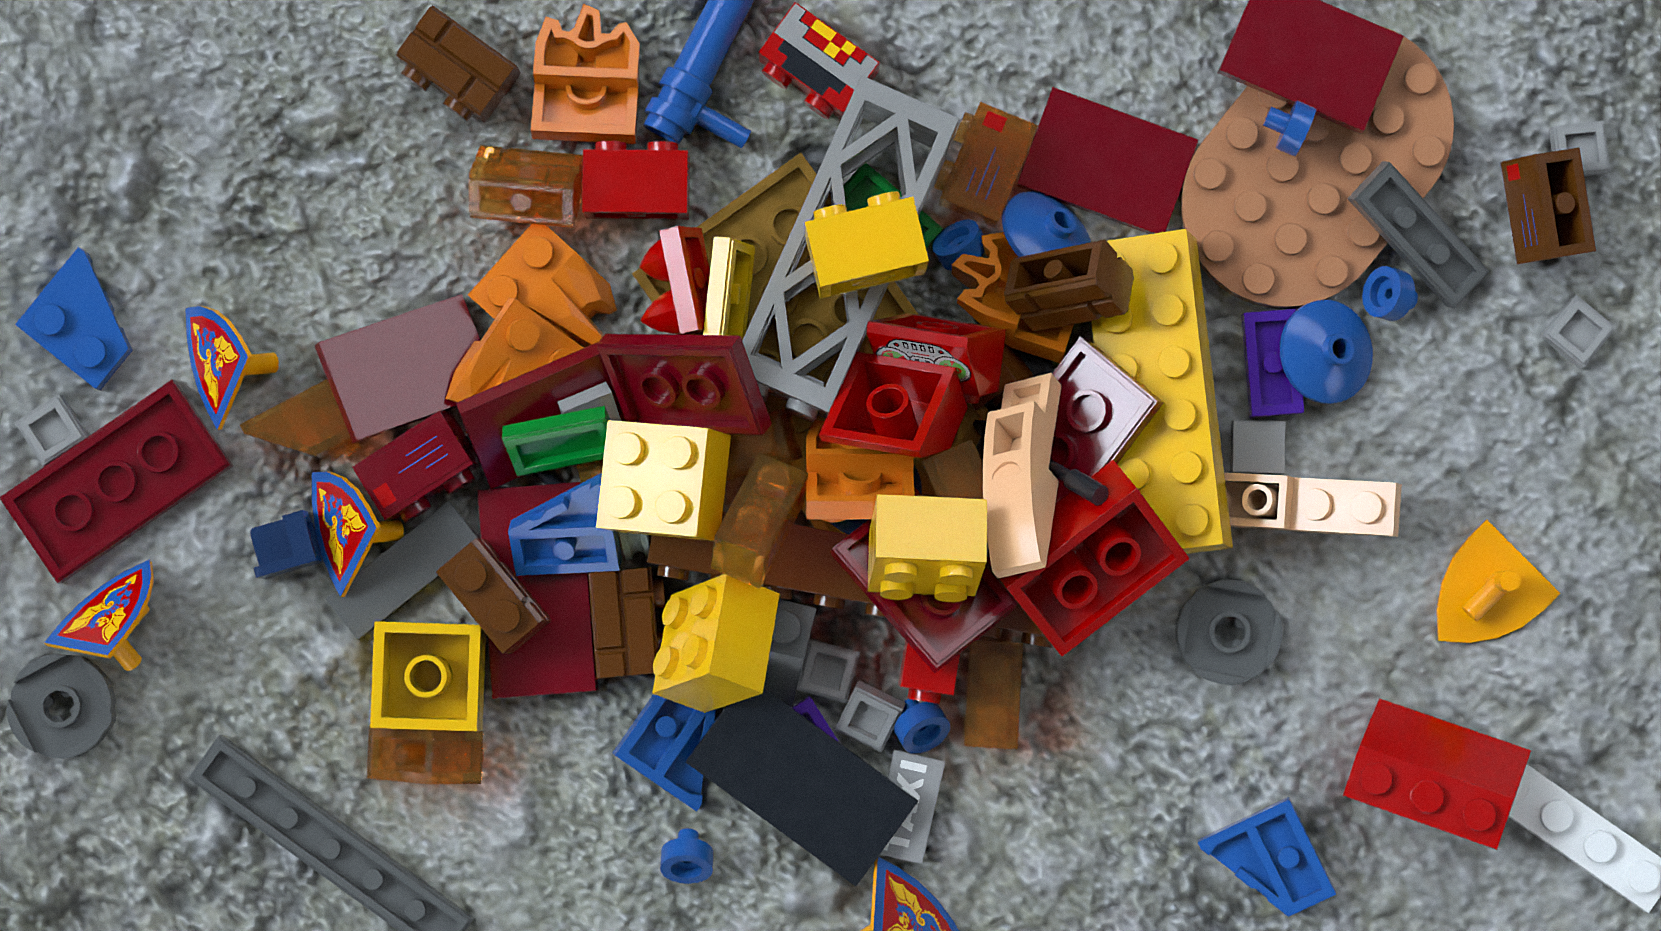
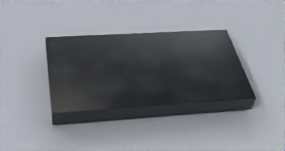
[686,688,918,886]

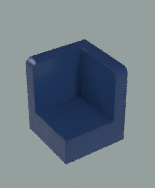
[250,510,324,579]

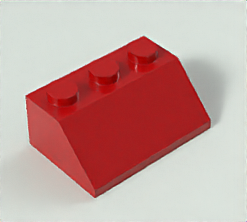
[987,460,1190,657]
[1343,698,1531,850]

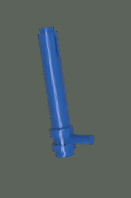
[643,0,754,149]

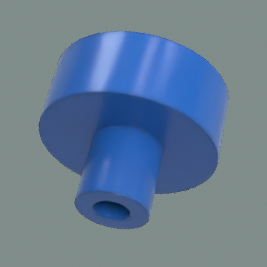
[1263,100,1317,157]
[932,219,985,271]
[1362,266,1418,321]
[894,699,950,754]
[660,828,714,884]

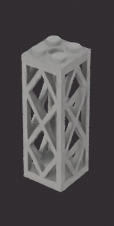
[742,75,959,423]

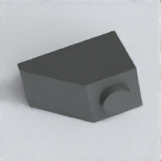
[764,599,817,707]

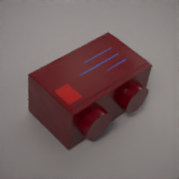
[352,410,481,523]

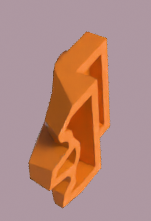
[531,3,640,144]
[468,218,617,347]
[952,232,1074,363]
[445,298,584,434]
[806,420,915,523]

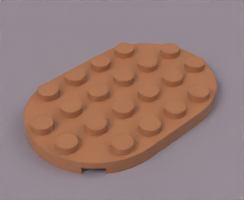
[1180,26,1454,309]

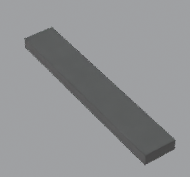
[188,735,475,931]

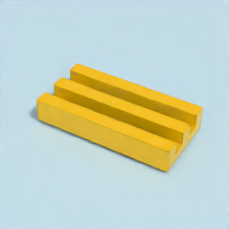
[703,237,755,340]

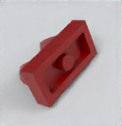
[639,226,710,334]

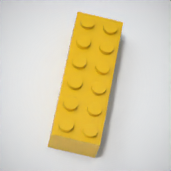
[1091,229,1233,554]

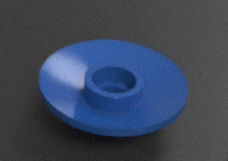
[1002,192,1091,257]
[1280,300,1373,404]

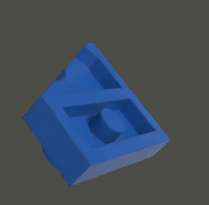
[15,247,133,391]
[508,473,622,576]
[612,694,716,812]
[1198,797,1336,917]

